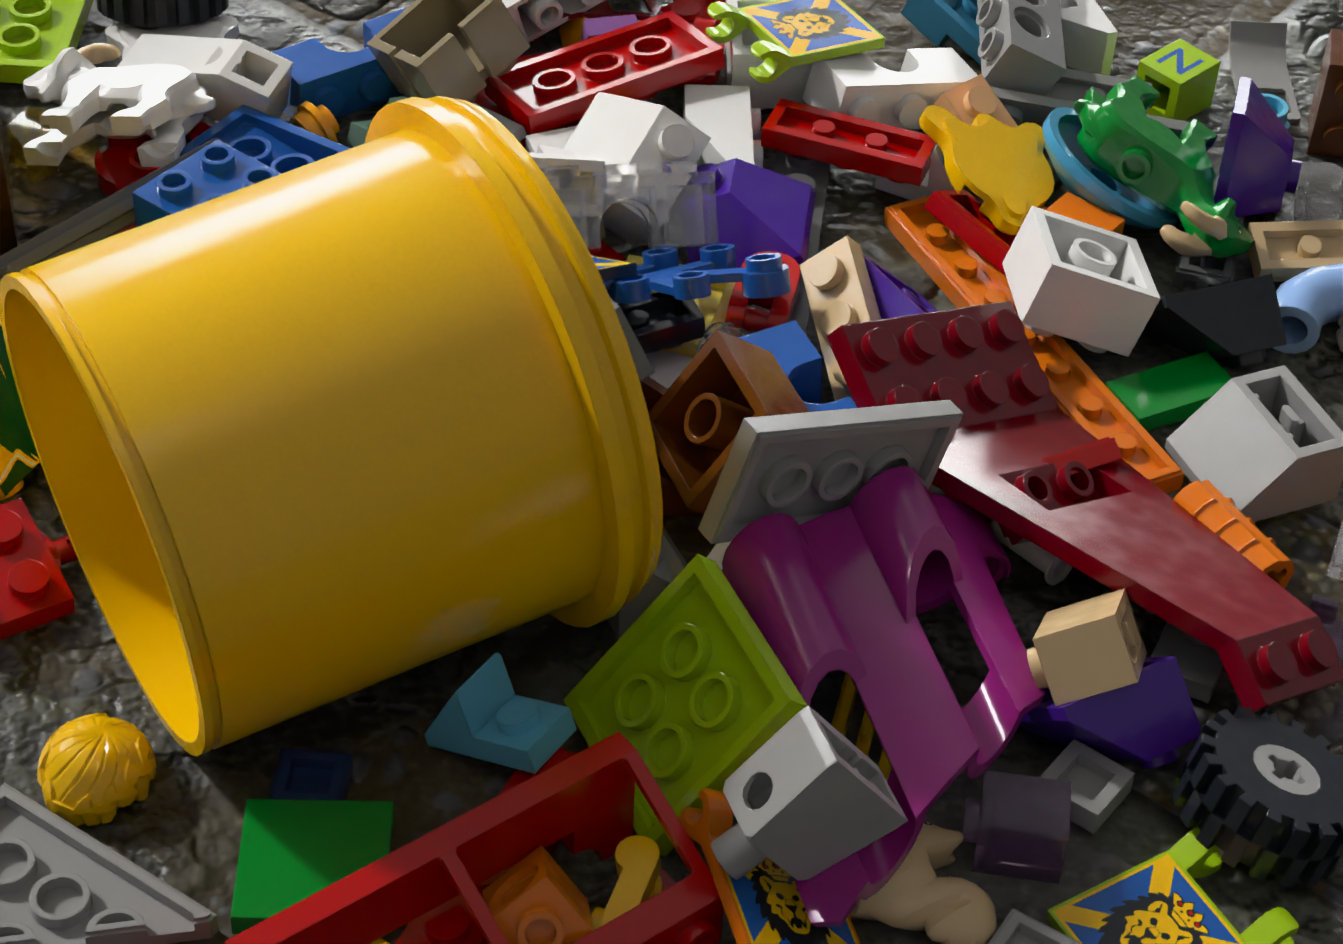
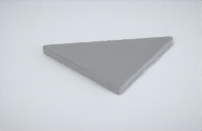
[0,783,219,944]

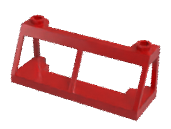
[225,731,723,944]

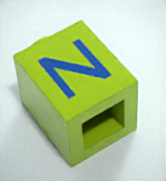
[1137,39,1221,121]

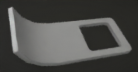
[1229,20,1301,124]

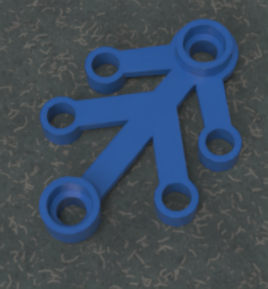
[603,243,791,304]

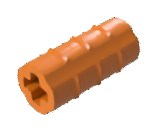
[1173,480,1295,589]

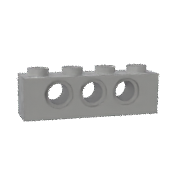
[976,0,1067,96]

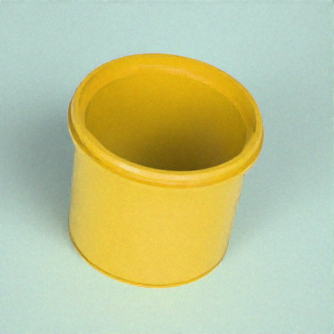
[0,96,663,757]

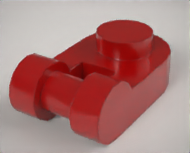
[725,251,800,336]

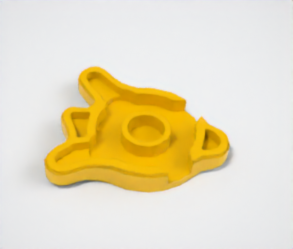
[919,105,1055,235]

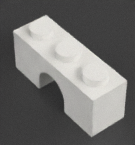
[802,48,978,130]

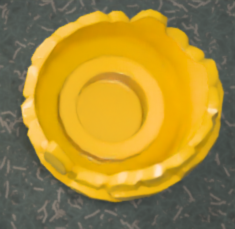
[37,713,157,826]

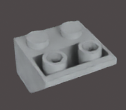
[1164,365,1343,522]

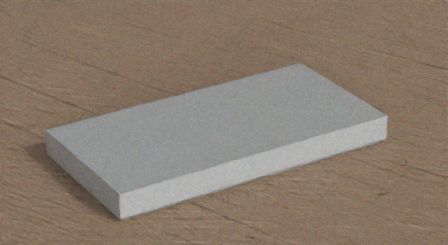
[698,400,963,544]

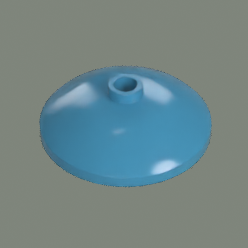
[1042,107,1180,230]

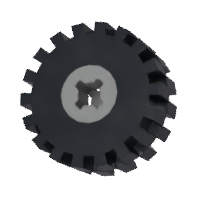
[1172,707,1343,887]

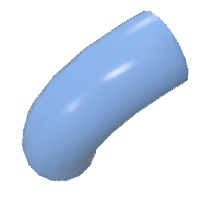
[1272,263,1343,354]

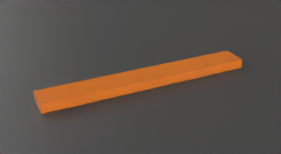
[883,195,1185,494]

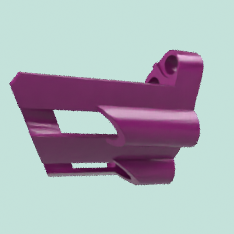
[721,466,1046,927]

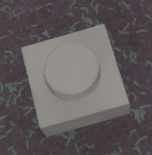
[1033,739,1135,834]

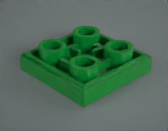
[230,799,394,934]

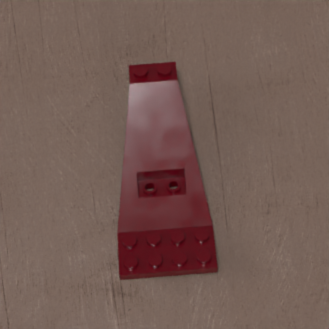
[826,301,1343,713]

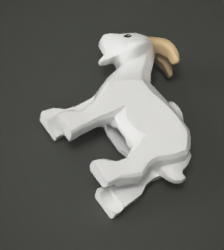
[22,43,215,167]

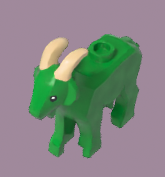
[1073,75,1254,258]

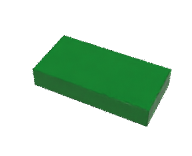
[1106,351,1232,431]

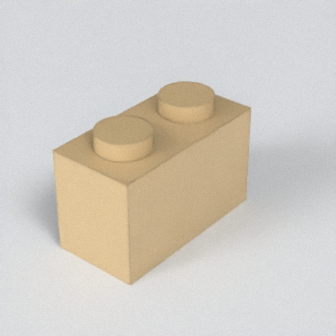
[1027,588,1147,707]

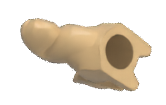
[849,821,997,944]

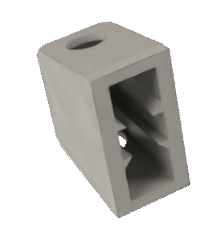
[711,705,908,881]

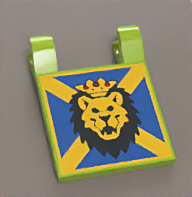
[706,0,885,83]
[1046,826,1300,944]

